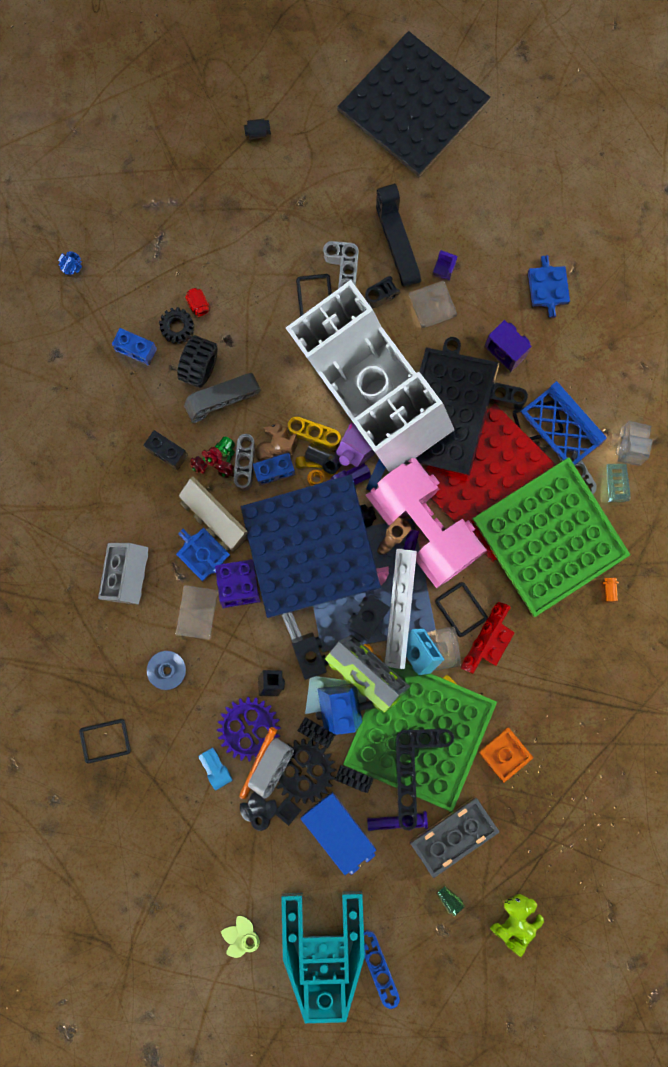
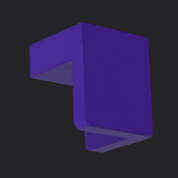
[432,250,458,281]

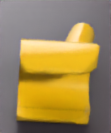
[295,456,322,469]

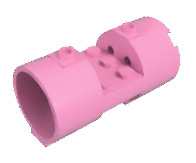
[366,458,487,588]

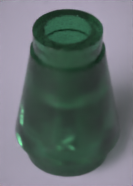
[437,886,465,917]

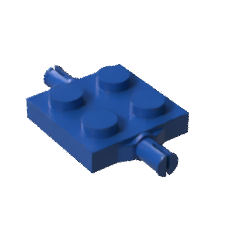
[528,255,570,318]
[176,527,231,582]

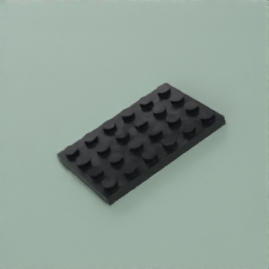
[416,347,500,476]

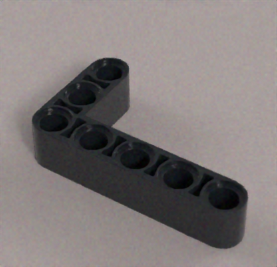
[376,183,422,288]
[442,337,528,409]
[395,729,454,830]

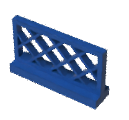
[521,381,607,466]

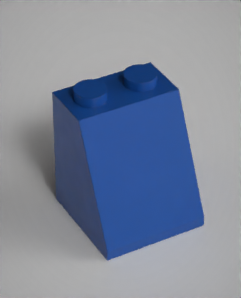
[317,684,362,735]

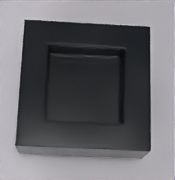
[275,797,302,826]

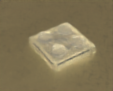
[409,281,457,328]

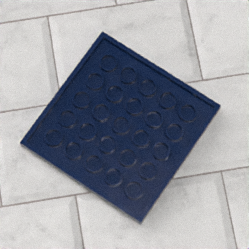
[240,475,381,619]

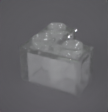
[616,421,652,466]

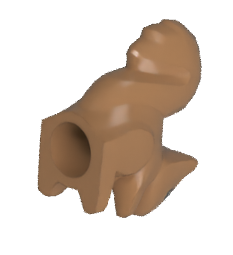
[255,423,299,461]
[377,517,411,555]

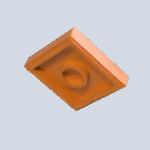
[478,727,534,783]

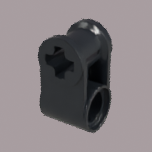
[364,276,401,309]

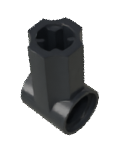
[305,443,342,474]

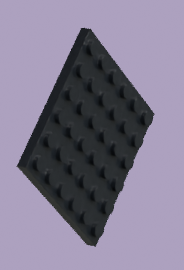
[337,31,491,177]

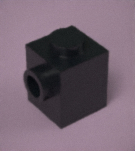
[258,670,285,696]

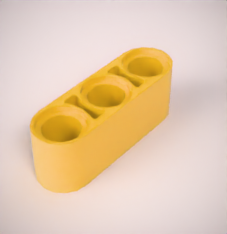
[288,417,341,450]

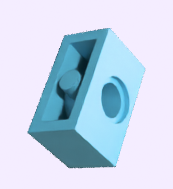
[406,628,445,675]

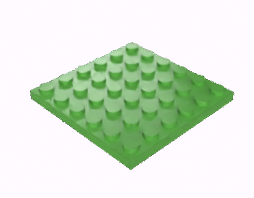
[472,457,631,617]
[343,663,497,812]

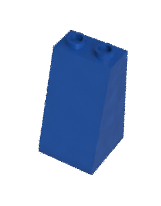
[300,791,377,875]

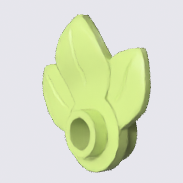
[221,916,260,958]

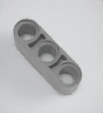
[234,434,255,491]
[248,738,294,799]

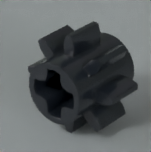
[360,504,377,528]

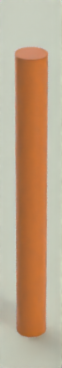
[239,727,277,799]

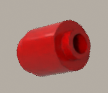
[185,288,210,317]

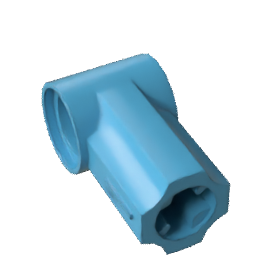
[198,748,233,791]

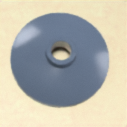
[147,651,186,690]

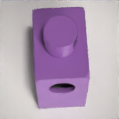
[336,422,375,467]

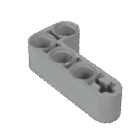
[323,241,359,289]

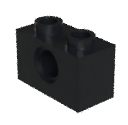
[143,430,188,471]
[348,595,390,641]
[291,632,328,680]

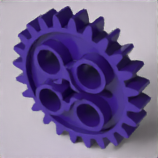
[217,697,281,761]

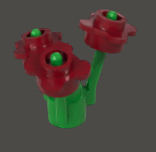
[190,437,235,478]

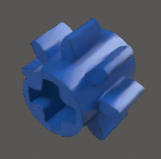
[58,251,82,275]

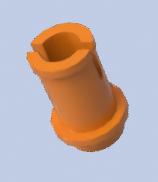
[603,578,619,601]

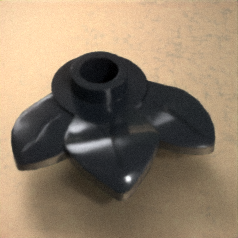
[240,792,277,831]

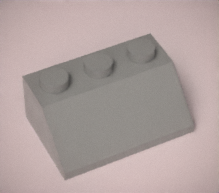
[98,543,149,604]

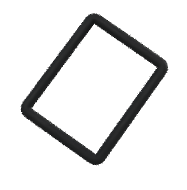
[296,274,332,317]
[513,400,564,440]
[435,582,488,637]
[79,719,131,763]

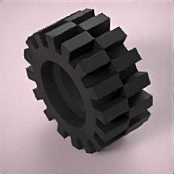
[159,307,194,344]
[297,717,335,748]
[335,765,374,793]

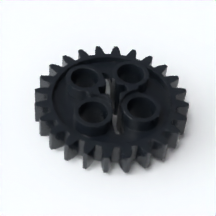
[276,739,337,804]

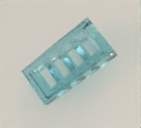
[607,464,631,502]

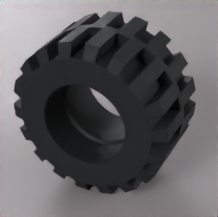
[177,335,218,388]

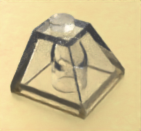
[427,626,461,672]

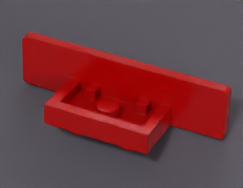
[461,602,515,674]

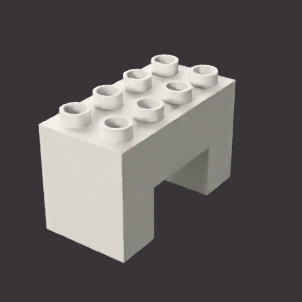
[286,280,454,473]

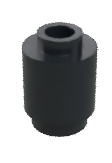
[244,118,271,139]

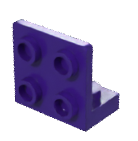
[215,559,260,608]

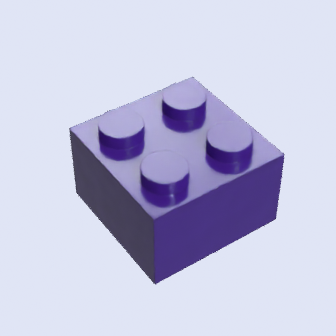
[484,320,532,372]

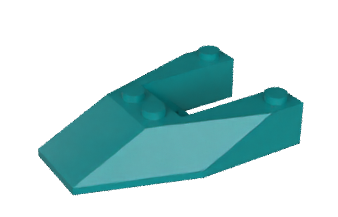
[281,891,365,1024]

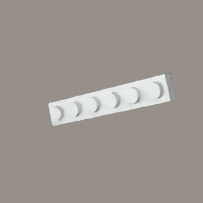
[385,549,417,669]

